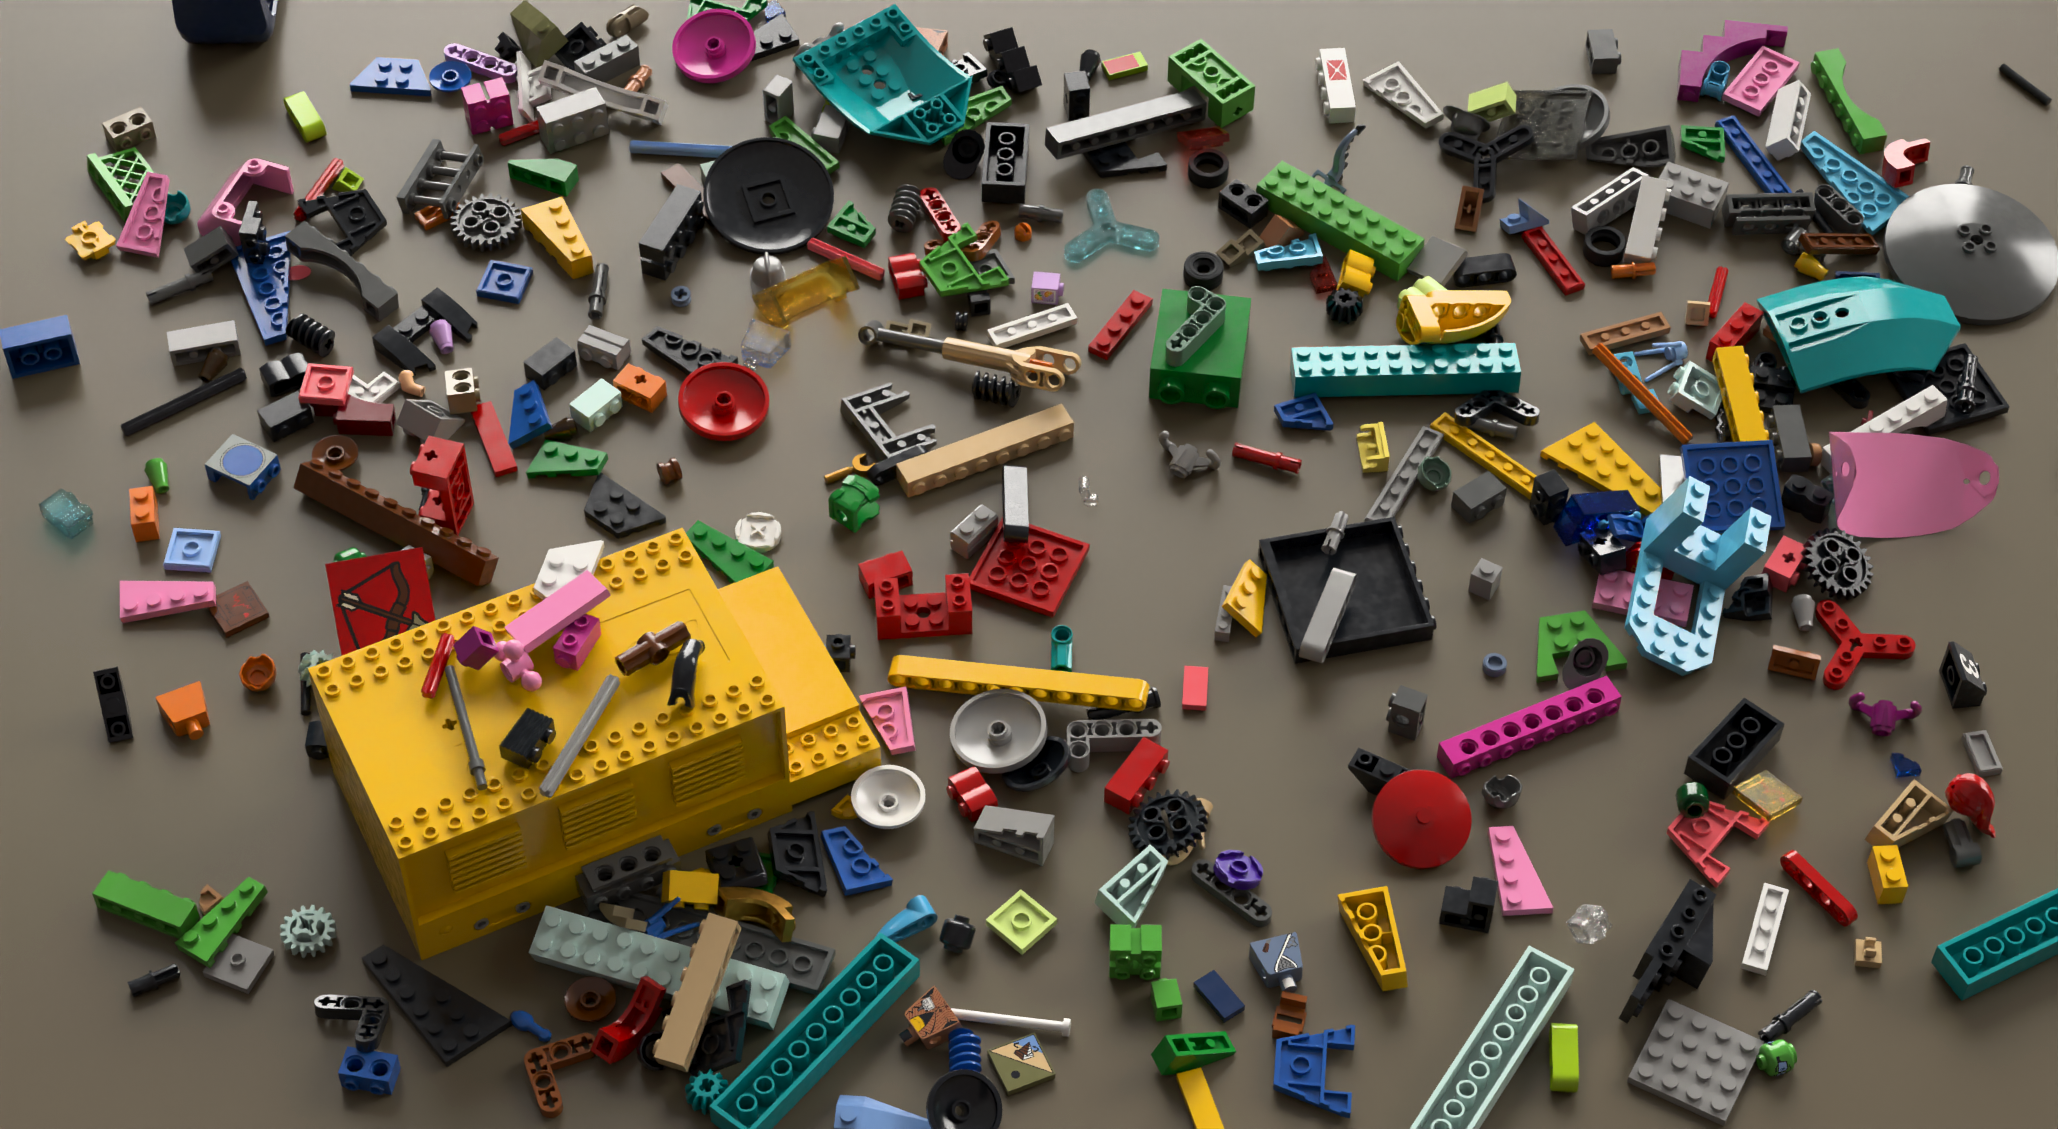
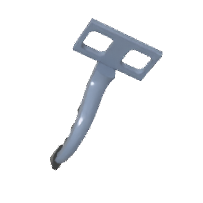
[1311,124,1366,194]

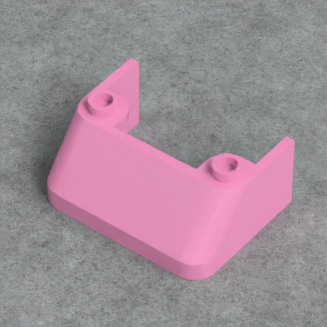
[197,159,294,246]

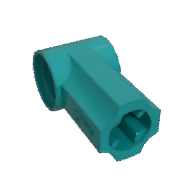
[1051,625,1073,672]

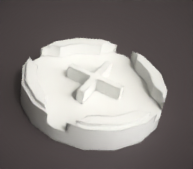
[735,512,782,553]

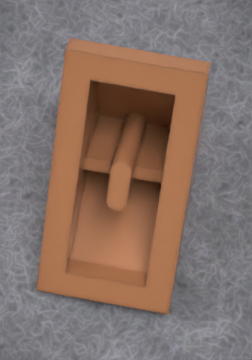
[1454,186,1484,232]
[1259,214,1304,248]

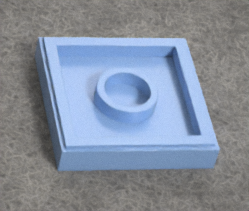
[163,528,221,573]

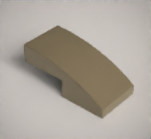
[1216,229,1266,267]
[885,319,932,338]
[599,902,647,932]

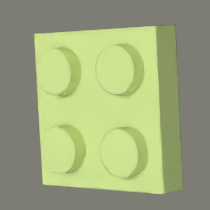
[986,889,1057,955]

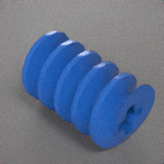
[948,1028,982,1073]

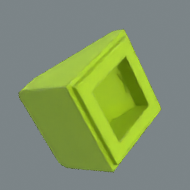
[332,167,364,192]

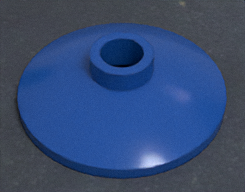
[429,61,472,92]

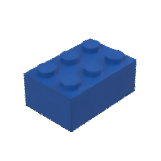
[0,315,80,379]

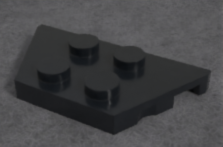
[584,473,666,539]
[767,811,827,896]

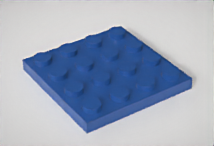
[1680,440,1786,533]

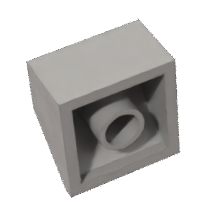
[396,399,465,444]

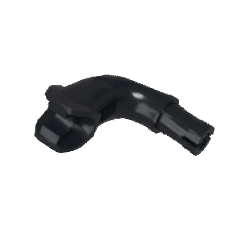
[667,639,705,709]

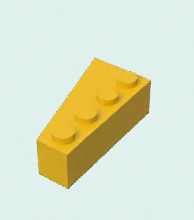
[521,197,594,279]

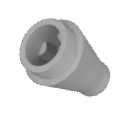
[1791,594,1815,631]

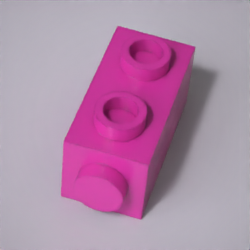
[553,614,601,671]

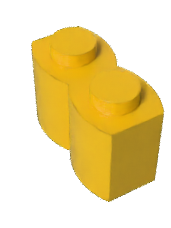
[1337,250,1376,298]

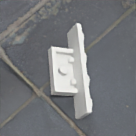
[515,51,552,122]

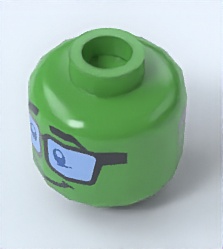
[1756,1039,1797,1076]

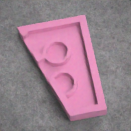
[859,687,916,755]

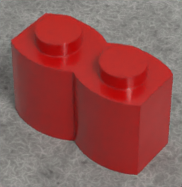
[888,253,928,300]
[946,766,998,822]

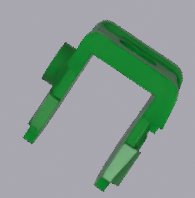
[828,475,880,533]

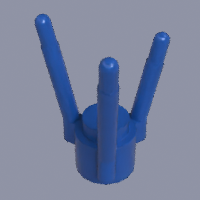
[643,897,700,939]

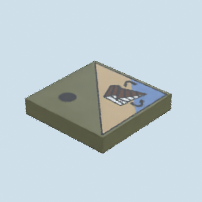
[987,1032,1056,1096]

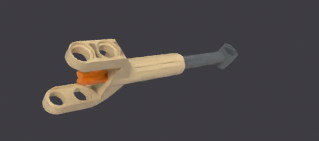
[858,320,1082,392]

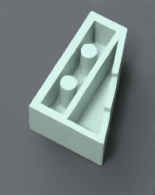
[1094,845,1168,928]

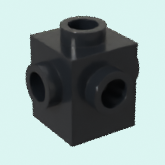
[824,634,856,672]

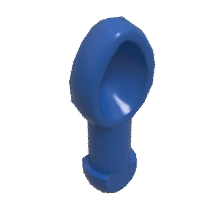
[510,1010,552,1042]

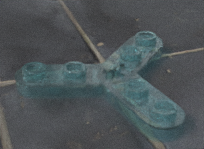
[1064,189,1160,262]

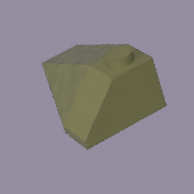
[510,0,568,68]

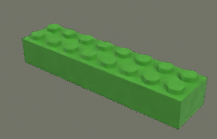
[1256,161,1425,282]

